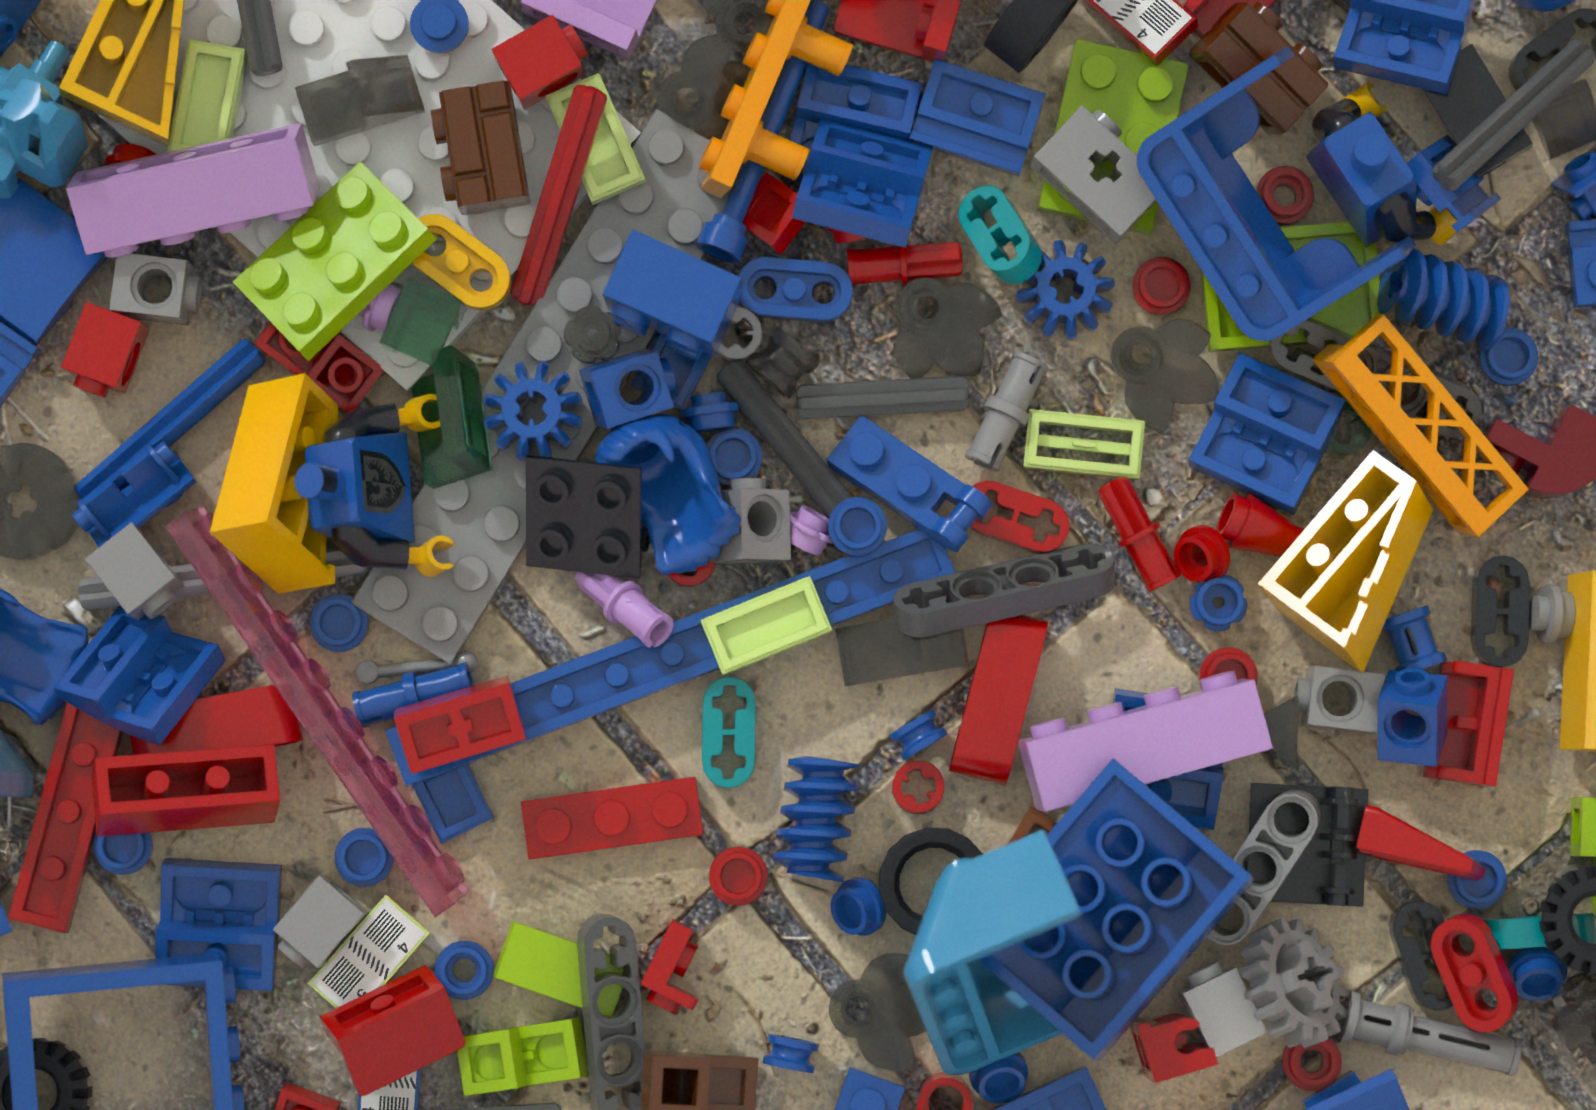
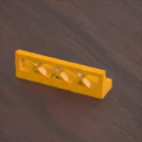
[1312,314,1529,537]

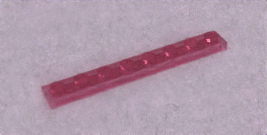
[165,506,468,917]

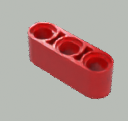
[949,615,1048,786]
[130,683,304,755]

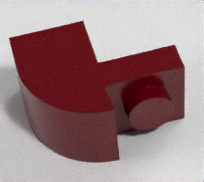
[1483,404,1596,499]

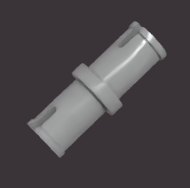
[965,351,1048,472]

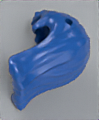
[595,414,741,575]
[0,588,89,725]

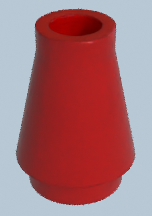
[1216,493,1305,557]

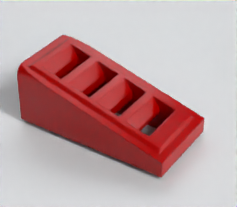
[1356,805,1486,882]

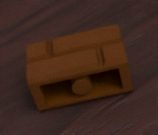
[1188,2,1329,135]
[431,80,531,215]

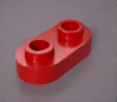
[1431,914,1518,1032]

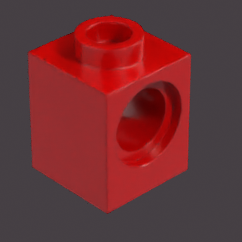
[491,14,588,110]
[61,302,150,398]

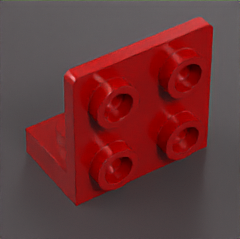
[834,0,962,62]

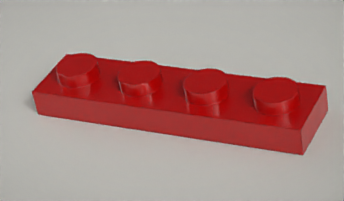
[8,702,123,933]

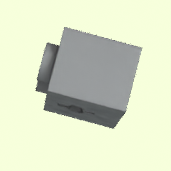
[1030,105,1157,245]

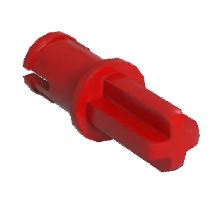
[847,242,963,287]
[1098,476,1181,592]

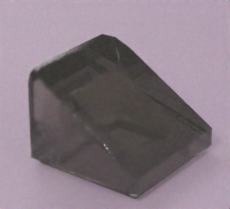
[1532,78,1596,160]
[1263,695,1299,769]

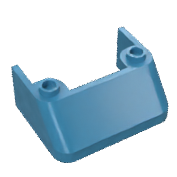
[903,830,1082,1075]

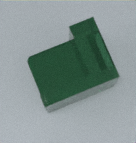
[379,278,467,366]

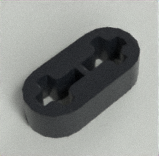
[1509,8,1596,90]
[1471,556,1530,668]
[1389,901,1453,1010]

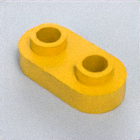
[412,214,511,311]

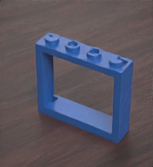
[2,953,244,1110]

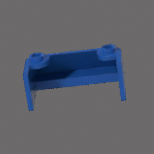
[1137,46,1416,341]

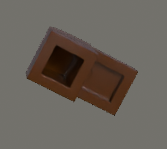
[640,1051,758,1110]

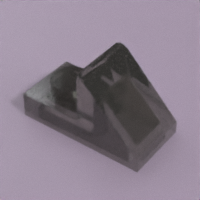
[295,55,426,147]

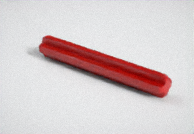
[511,85,607,306]

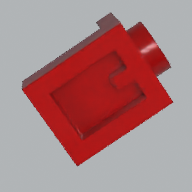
[640,919,699,1015]

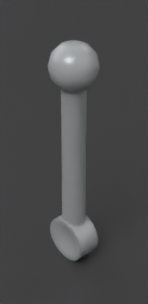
[355,651,478,684]

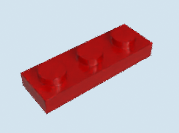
[521,777,704,860]

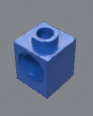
[578,348,676,429]
[1377,668,1448,767]

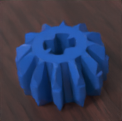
[1015,240,1115,340]
[483,361,583,461]

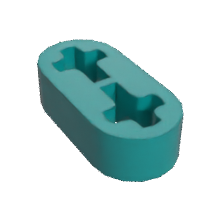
[958,185,1042,284]
[702,676,756,788]
[1483,913,1596,949]

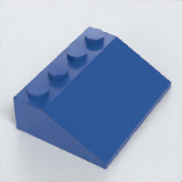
[978,758,1255,1062]

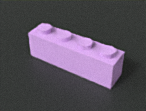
[66,123,320,258]
[1018,671,1273,812]

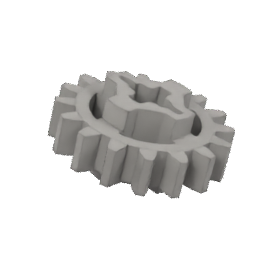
[1239,917,1349,1048]

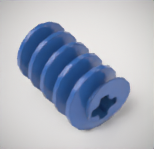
[1378,248,1510,350]
[772,756,862,882]

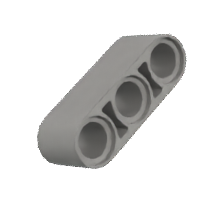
[1207,789,1322,945]

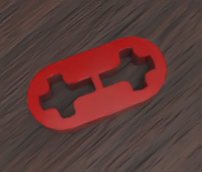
[969,480,1070,554]

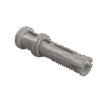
[1337,991,1522,1076]

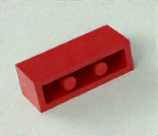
[92,745,280,837]

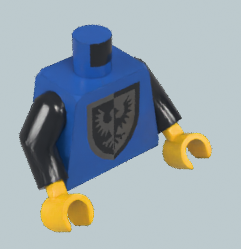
[1306,82,1458,248]
[295,394,455,577]

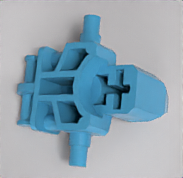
[0,41,88,199]

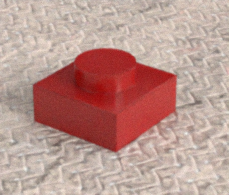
[743,172,805,255]

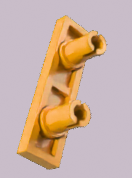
[698,0,853,199]

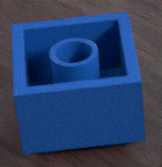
[602,229,743,360]

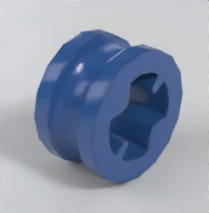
[889,709,948,761]
[763,1033,819,1073]

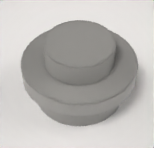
[1529,584,1576,643]

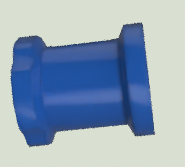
[1382,605,1447,671]

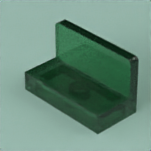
[412,345,493,489]

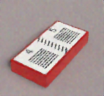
[1082,0,1199,66]

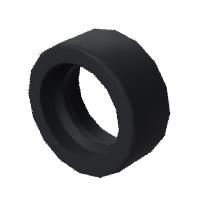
[984,0,1078,73]
[879,827,983,935]

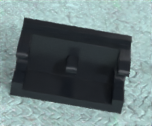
[1423,44,1533,178]

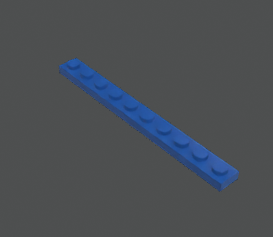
[385,529,955,787]

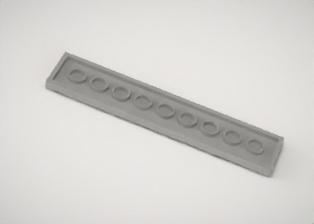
[351,109,734,664]

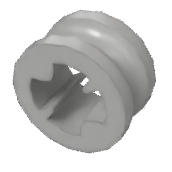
[717,307,762,361]

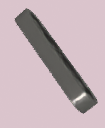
[1268,317,1482,438]
[893,544,1115,637]
[577,913,646,1110]

